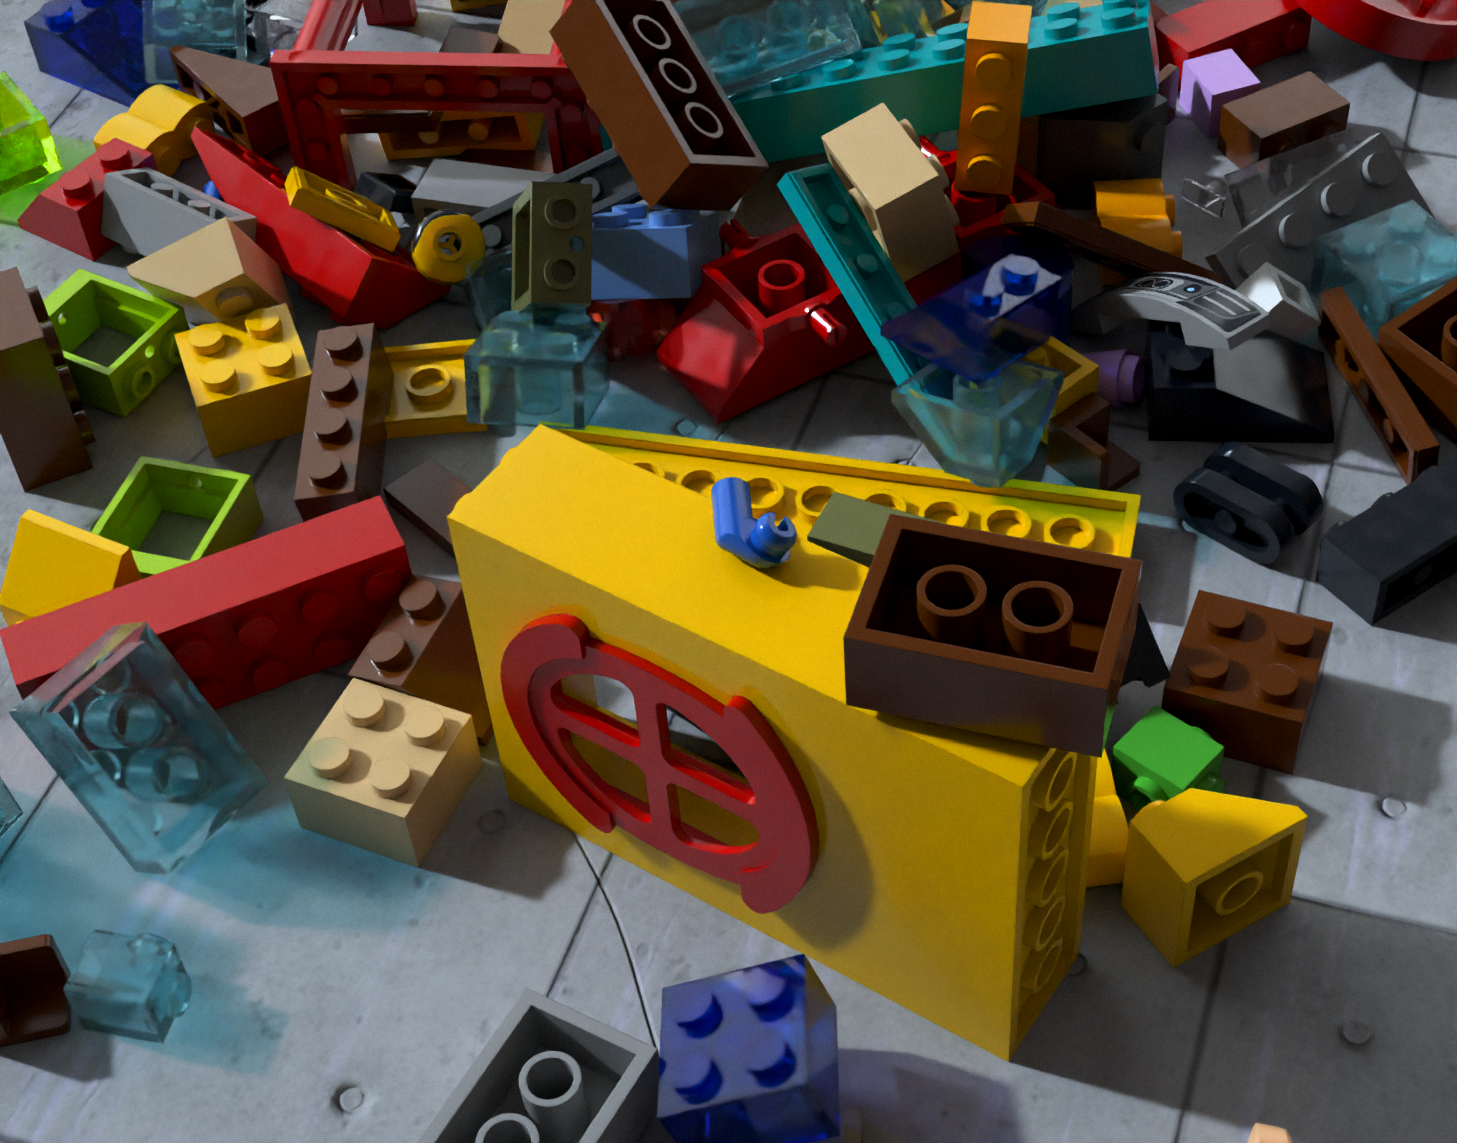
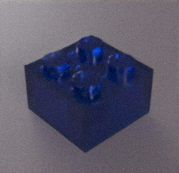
[657,954,840,1143]

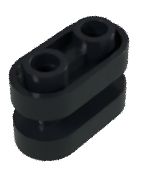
[1173,441,1323,564]

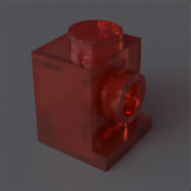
[586,298,679,362]

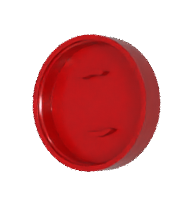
[1295,0,1457,61]

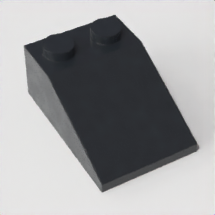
[1144,319,1335,443]

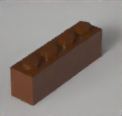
[294,323,394,522]

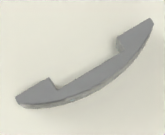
[1061,272,1273,350]

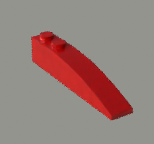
[190,127,452,330]

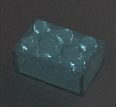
[8,621,270,875]

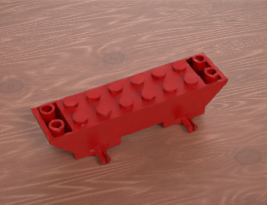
[657,136,1074,424]

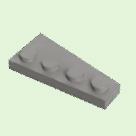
[1204,132,1440,290]

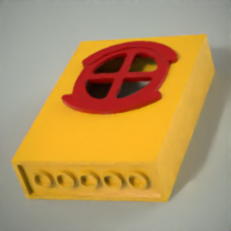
[447,424,1098,1062]

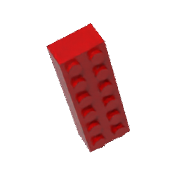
[0,495,412,769]

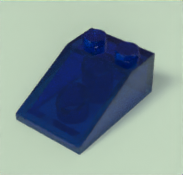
[24,0,206,108]

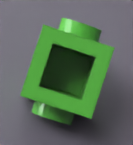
[1111,705,1225,812]

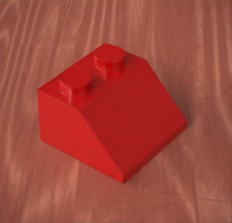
[17,137,158,262]

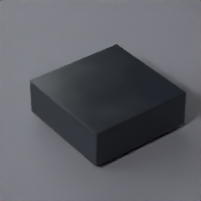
[356,171,417,214]

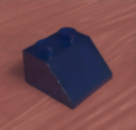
[880,254,1062,385]

